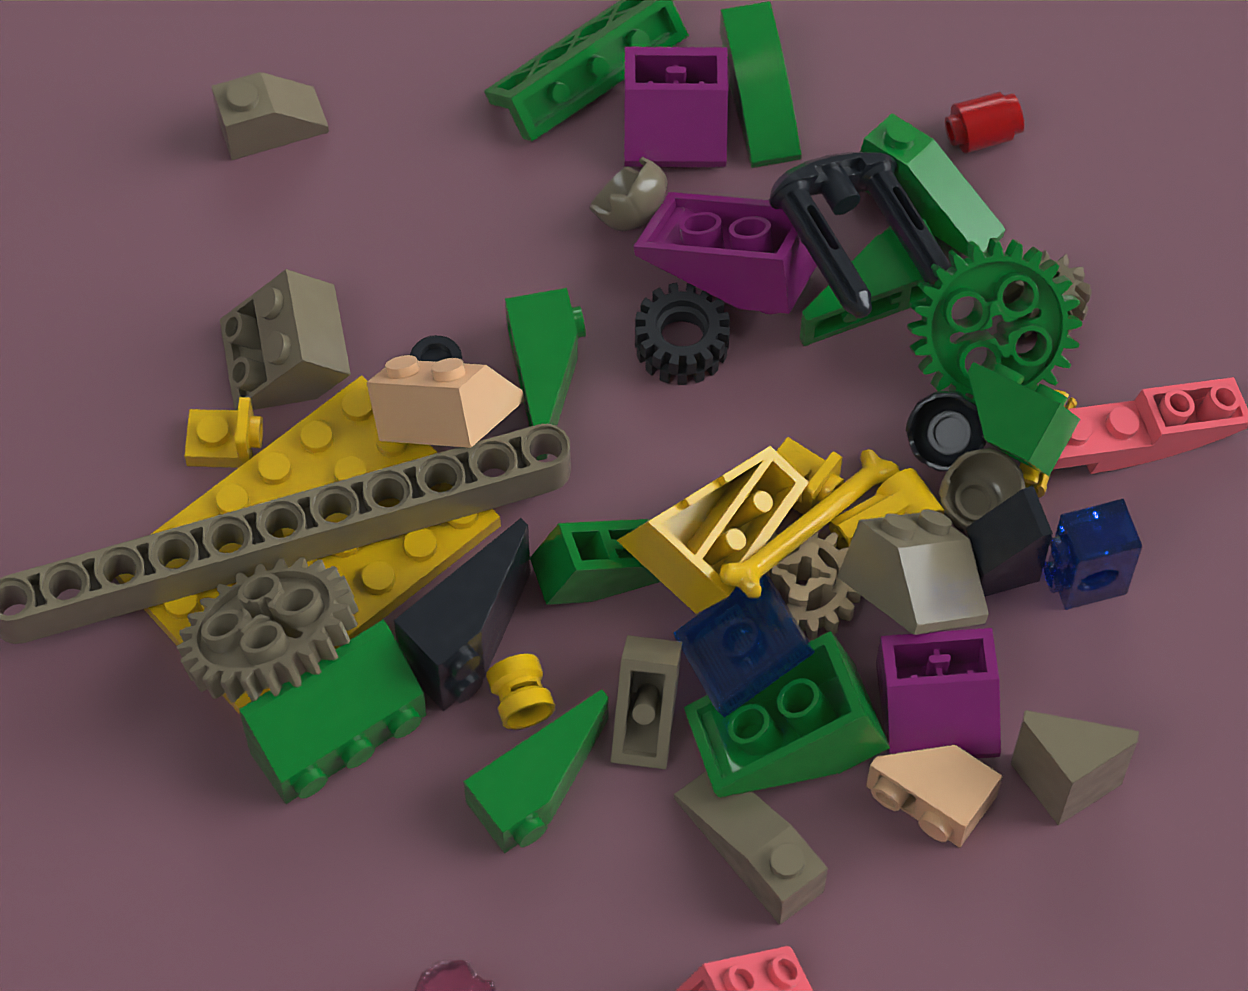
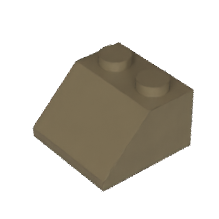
[837,509,989,635]

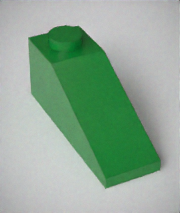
[860,113,1006,257]
[800,219,935,346]
[505,288,586,461]
[530,519,661,605]
[463,689,609,854]

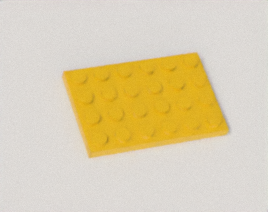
[115,375,501,715]

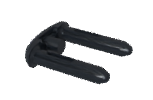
[769,152,951,318]

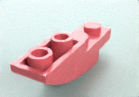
[1053,377,1248,474]

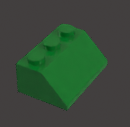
[239,620,426,804]

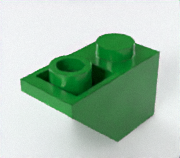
[968,362,1080,476]

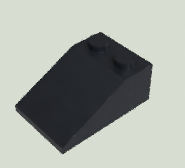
[394,518,530,711]

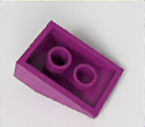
[633,192,817,315]

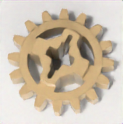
[743,525,861,641]

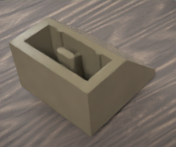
[219,269,351,410]

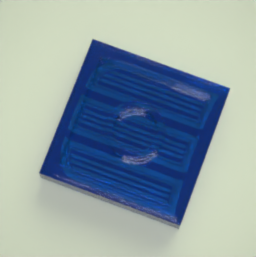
[673,574,815,718]

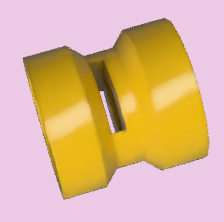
[486,654,555,730]

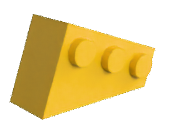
[617,446,809,614]

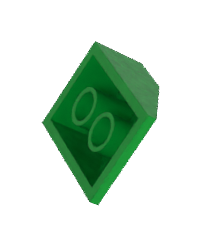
[684,631,890,798]

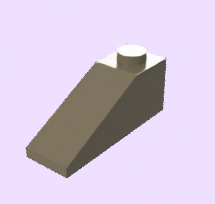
[674,771,828,925]

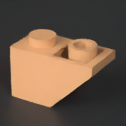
[866,745,1003,848]

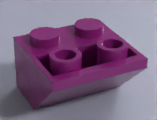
[624,47,728,167]
[876,628,1001,759]

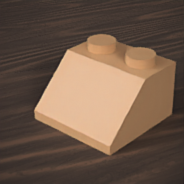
[366,355,525,448]

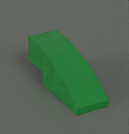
[720,1,801,168]

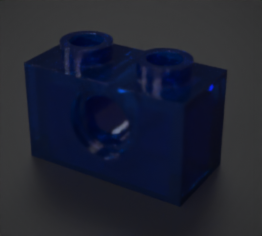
[1044,498,1143,610]

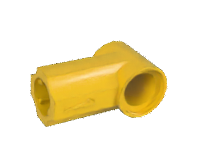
[829,468,945,550]

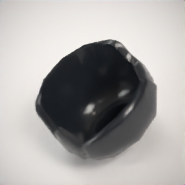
[905,391,987,472]

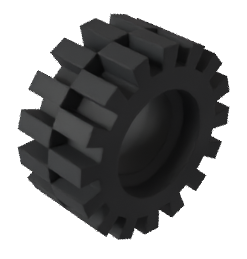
[635,282,730,385]

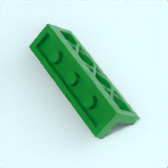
[484,0,689,141]

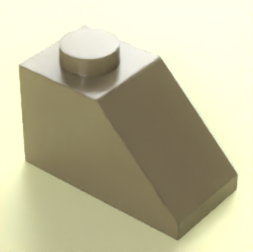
[211,72,329,160]
[611,635,682,769]

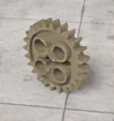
[177,557,358,702]

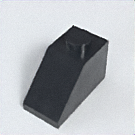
[964,486,1053,597]

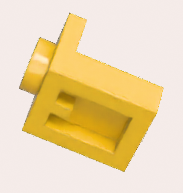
[184,397,263,468]
[776,437,844,515]

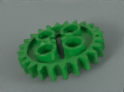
[907,237,1082,401]

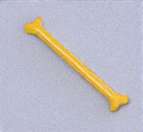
[720,449,900,598]

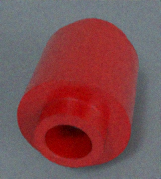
[945,92,1024,154]

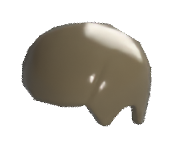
[589,157,668,232]
[939,448,1025,531]

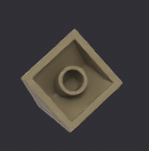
[1011,710,1139,826]

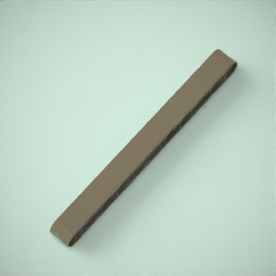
[0,424,571,644]

